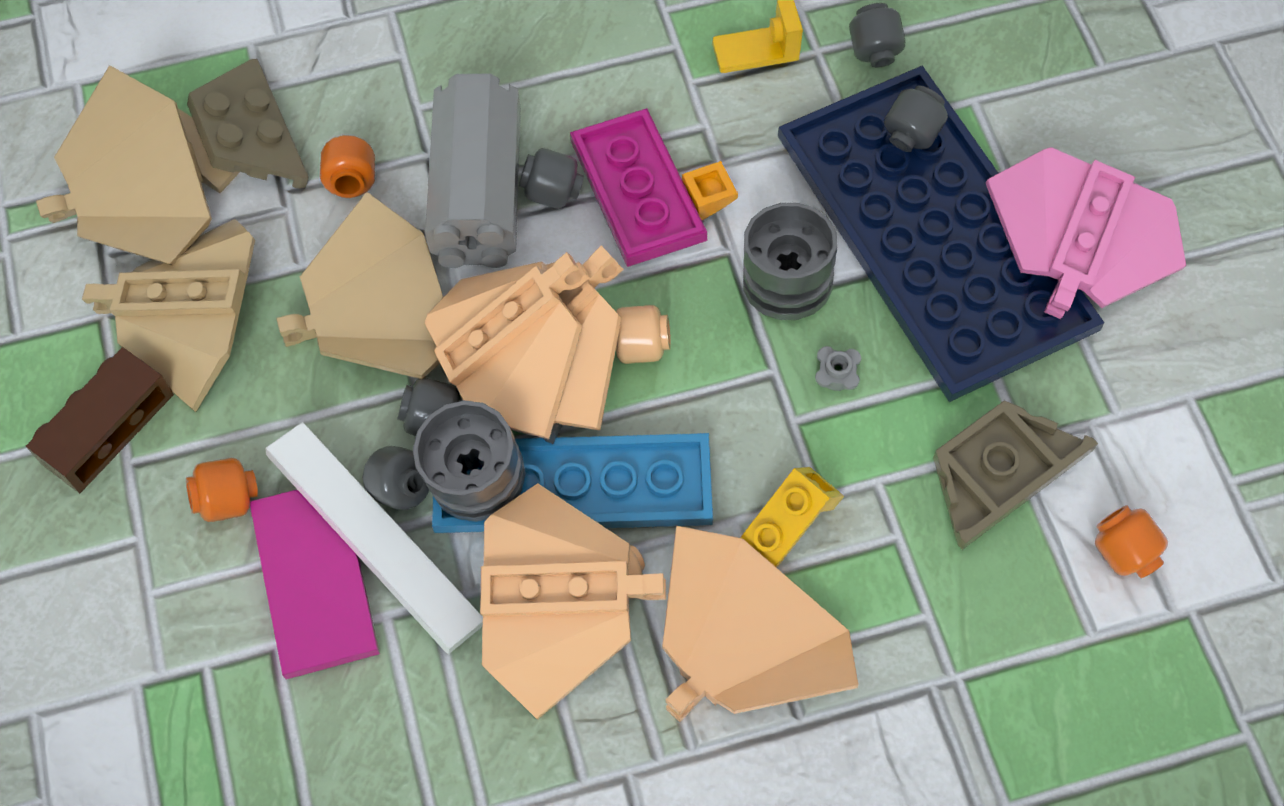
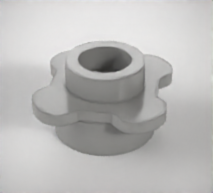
[815,346,861,391]

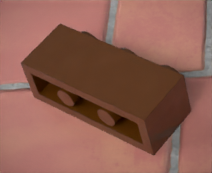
[25,347,174,494]

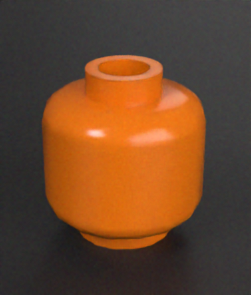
[320,135,375,198]
[186,458,258,522]
[1095,505,1168,578]

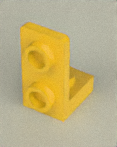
[712,0,803,73]
[740,467,844,567]

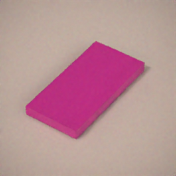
[570,108,707,267]
[250,490,380,680]

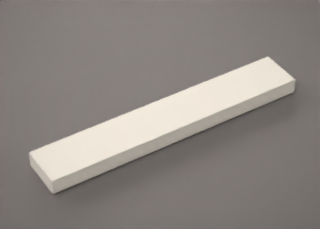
[266,422,483,655]

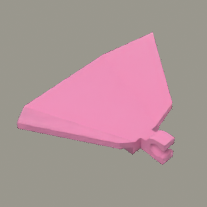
[985,147,1186,319]

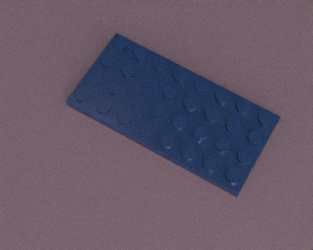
[778,65,1105,402]

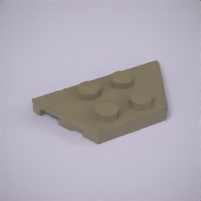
[187,59,309,189]
[933,400,1098,550]

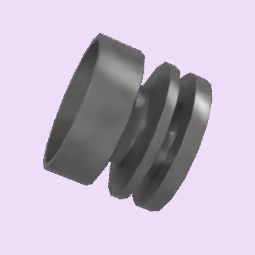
[743,203,837,320]
[413,400,526,522]

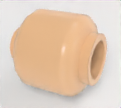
[616,305,671,364]

